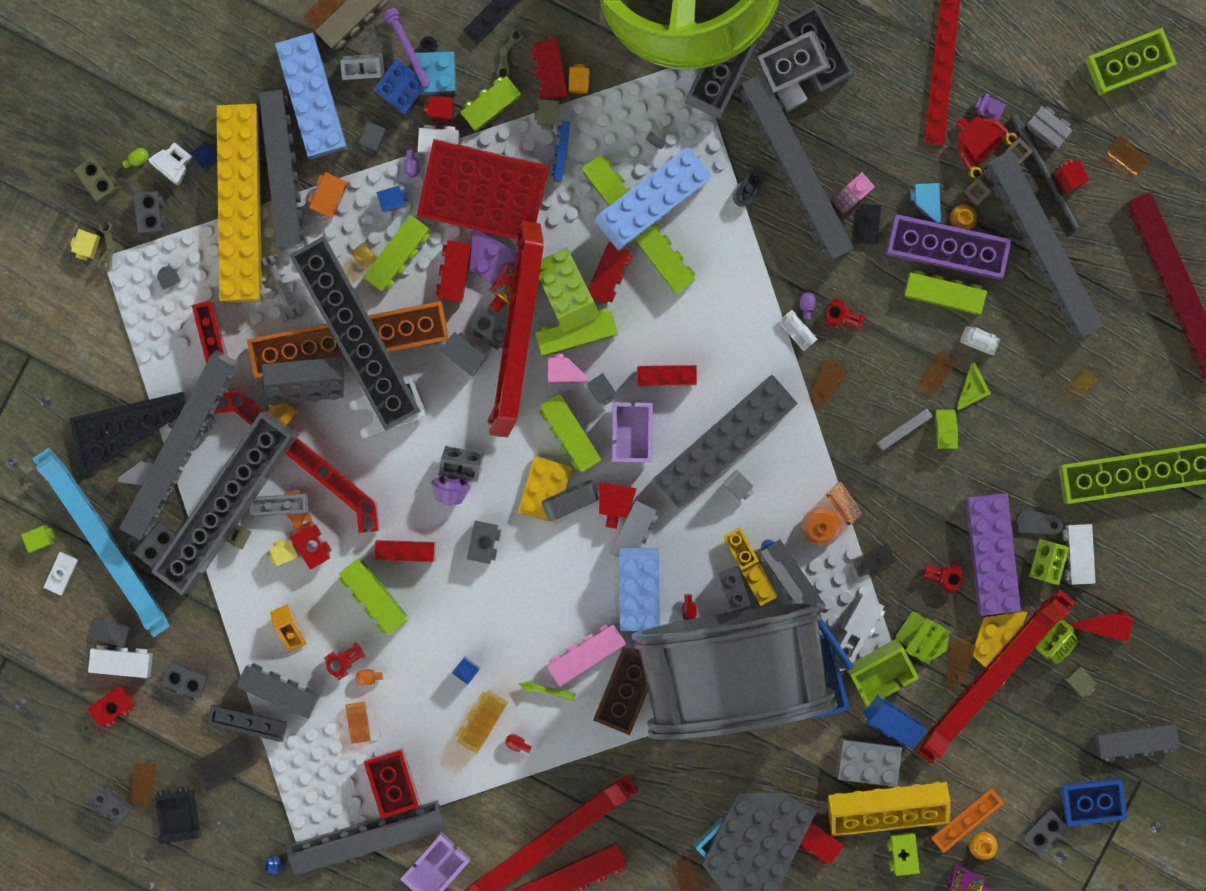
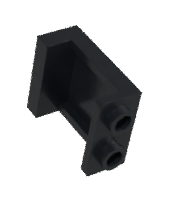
[153,787,201,844]

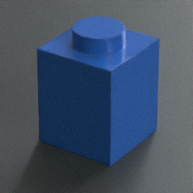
[376,186,408,213]
[452,656,481,685]

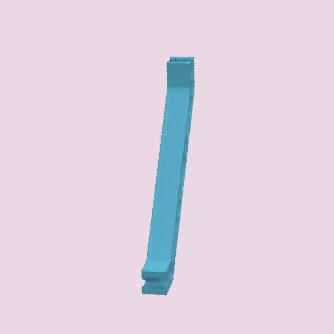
[32,448,170,637]

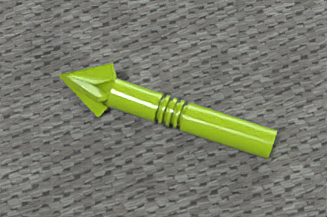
[518,680,576,701]

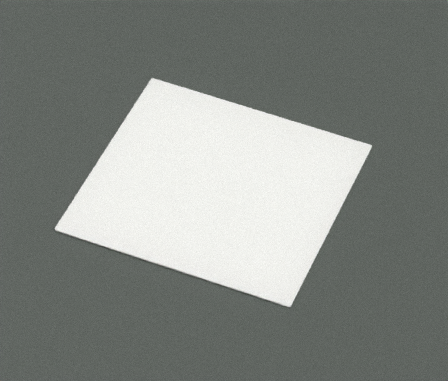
[104,68,891,843]

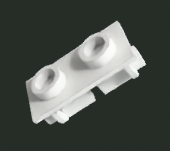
[778,310,817,351]

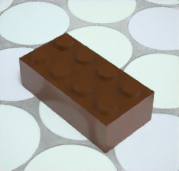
[593,646,648,735]

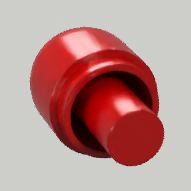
[681,594,697,620]
[505,734,532,753]

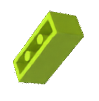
[460,76,522,133]

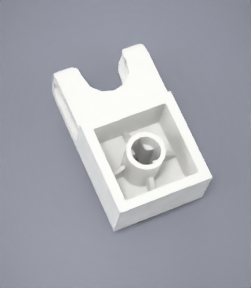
[349,378,427,439]
[835,593,885,662]

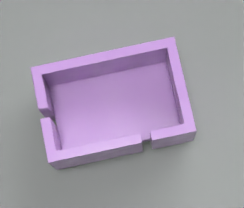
[612,402,653,463]
[400,832,471,891]

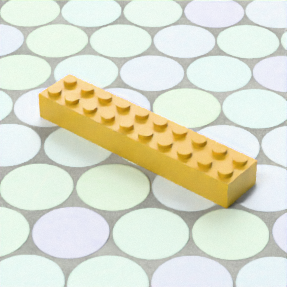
[217,104,263,304]

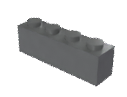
[236,663,320,719]
[1094,723,1180,762]

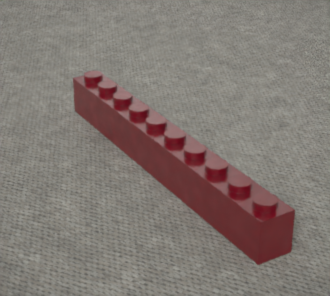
[1125,191,1206,381]

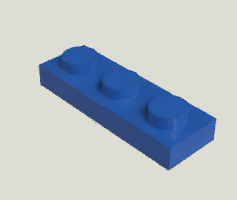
[551,120,570,182]

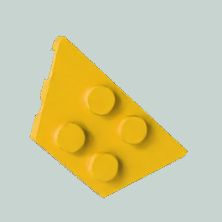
[971,611,1027,684]

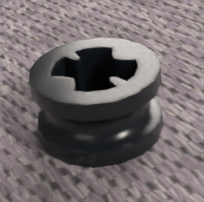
[420,36,438,53]

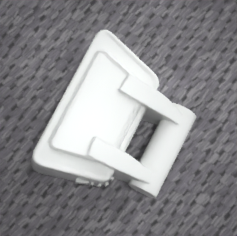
[149,142,192,186]
[960,326,1000,355]

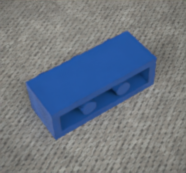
[863,695,927,749]

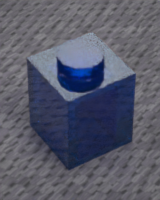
[191,141,217,171]

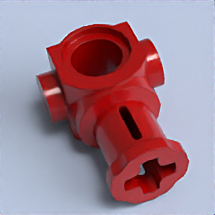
[824,298,865,331]
[922,563,963,594]
[324,642,366,680]

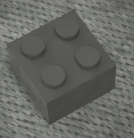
[440,332,487,377]

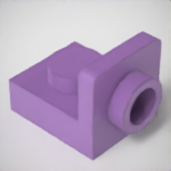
[975,93,1006,121]

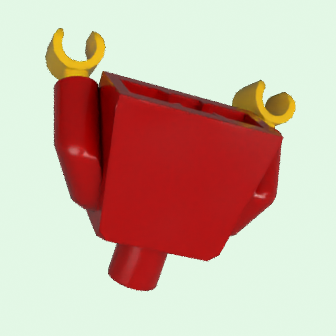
[956,117,1017,179]

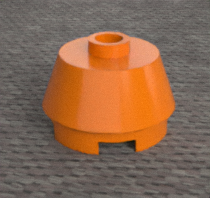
[801,507,841,547]

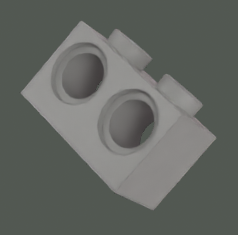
[340,53,384,80]

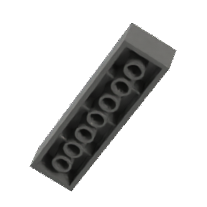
[653,374,798,508]

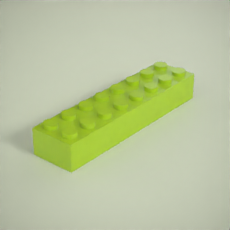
[1058,443,1206,504]

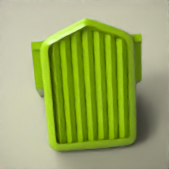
[896,612,951,664]
[1034,619,1078,664]

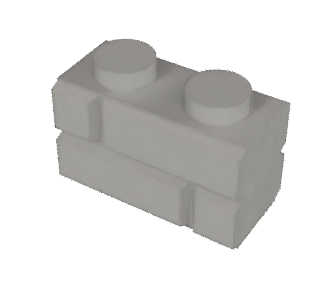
[1026,106,1072,150]

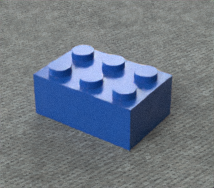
[1059,777,1127,826]

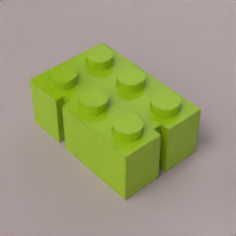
[845,639,919,707]

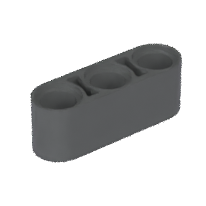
[541,480,599,521]

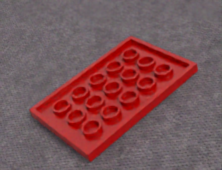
[417,139,549,239]

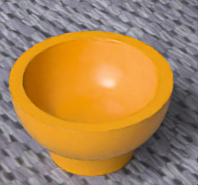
[949,204,978,231]
[969,832,998,860]

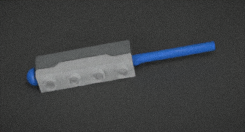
[760,539,854,671]

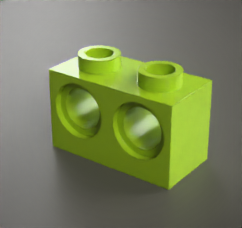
[1029,539,1069,585]

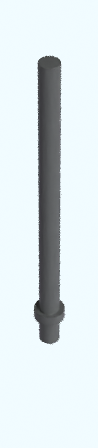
[1010,114,1079,230]

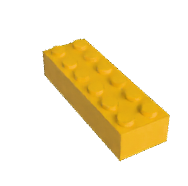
[828,782,951,836]

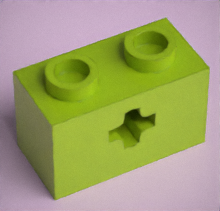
[887,831,920,876]

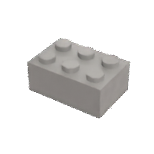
[758,31,831,93]
[836,738,902,787]

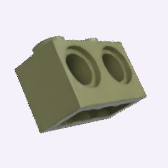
[74,156,119,204]

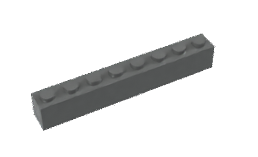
[259,89,306,250]
[287,800,446,875]

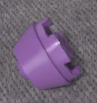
[431,473,470,506]

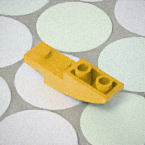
[723,527,778,607]

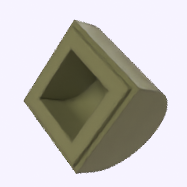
[227,524,252,549]

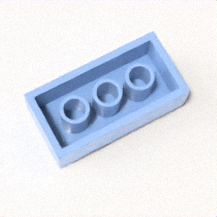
[619,548,660,631]

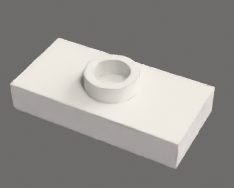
[43,552,79,596]

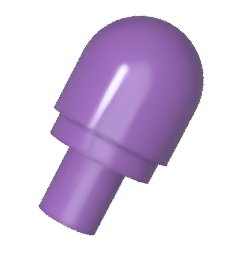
[403,149,420,177]
[800,292,816,320]

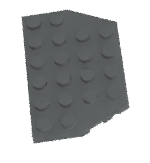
[702,792,817,891]

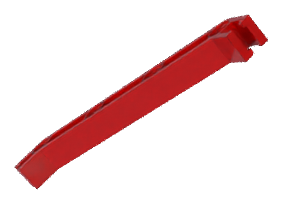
[487,220,544,438]
[214,391,380,533]
[916,590,1075,764]
[463,774,639,891]

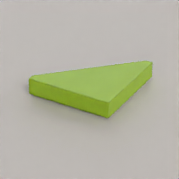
[956,362,991,410]

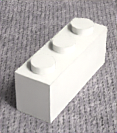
[1062,524,1095,585]
[88,645,153,678]

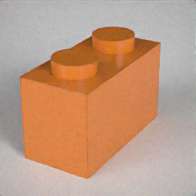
[308,172,348,219]

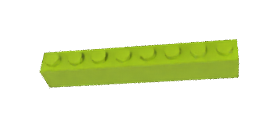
[581,155,696,295]

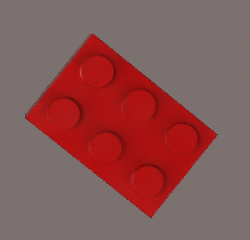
[363,748,421,819]

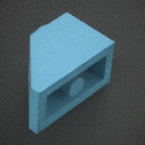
[910,183,941,224]

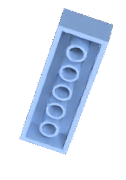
[275,33,348,160]
[594,147,713,251]

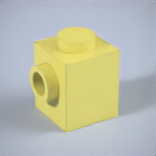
[70,229,101,261]
[268,539,300,567]

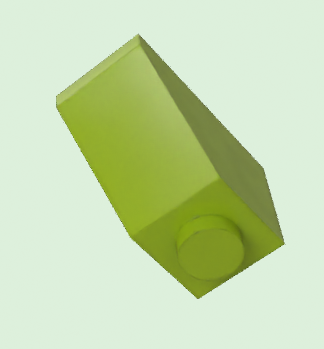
[935,410,958,449]

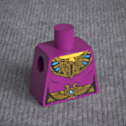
[946,864,994,891]

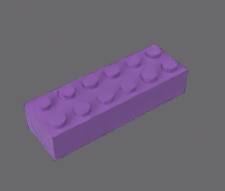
[885,214,1011,280]
[965,493,1021,616]

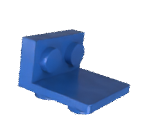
[374,59,425,114]

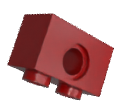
[424,96,455,123]
[290,521,332,570]
[87,685,136,728]

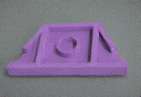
[470,229,517,284]

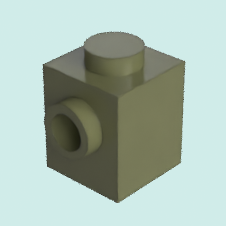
[534,99,559,130]
[1063,665,1097,697]

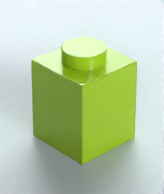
[21,525,55,553]

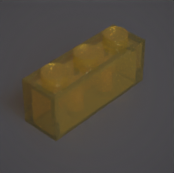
[456,689,509,754]

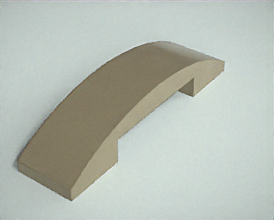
[963,137,1033,206]

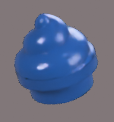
[265,856,286,876]

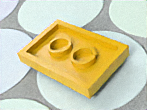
[518,456,572,523]

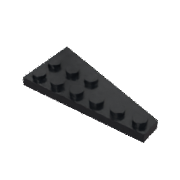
[69,392,186,476]

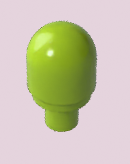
[122,148,149,169]

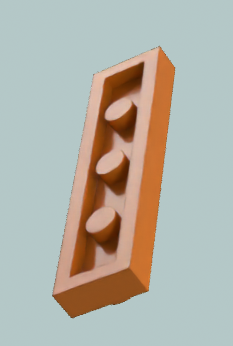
[931,787,1004,853]

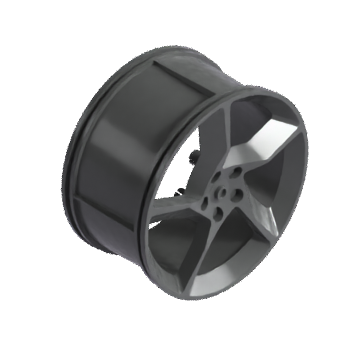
[631,602,838,740]

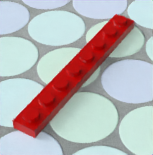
[924,0,960,146]

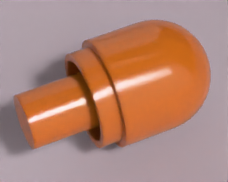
[355,669,383,686]

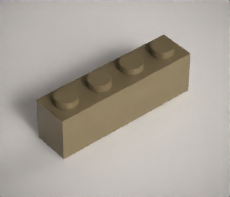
[315,0,389,51]

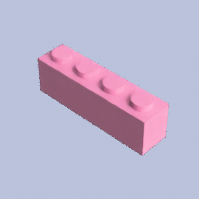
[547,623,626,686]

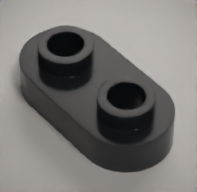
[733,171,763,207]

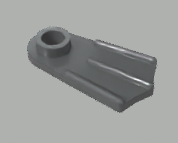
[1016,509,1063,534]

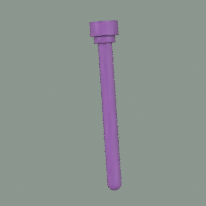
[383,8,430,87]

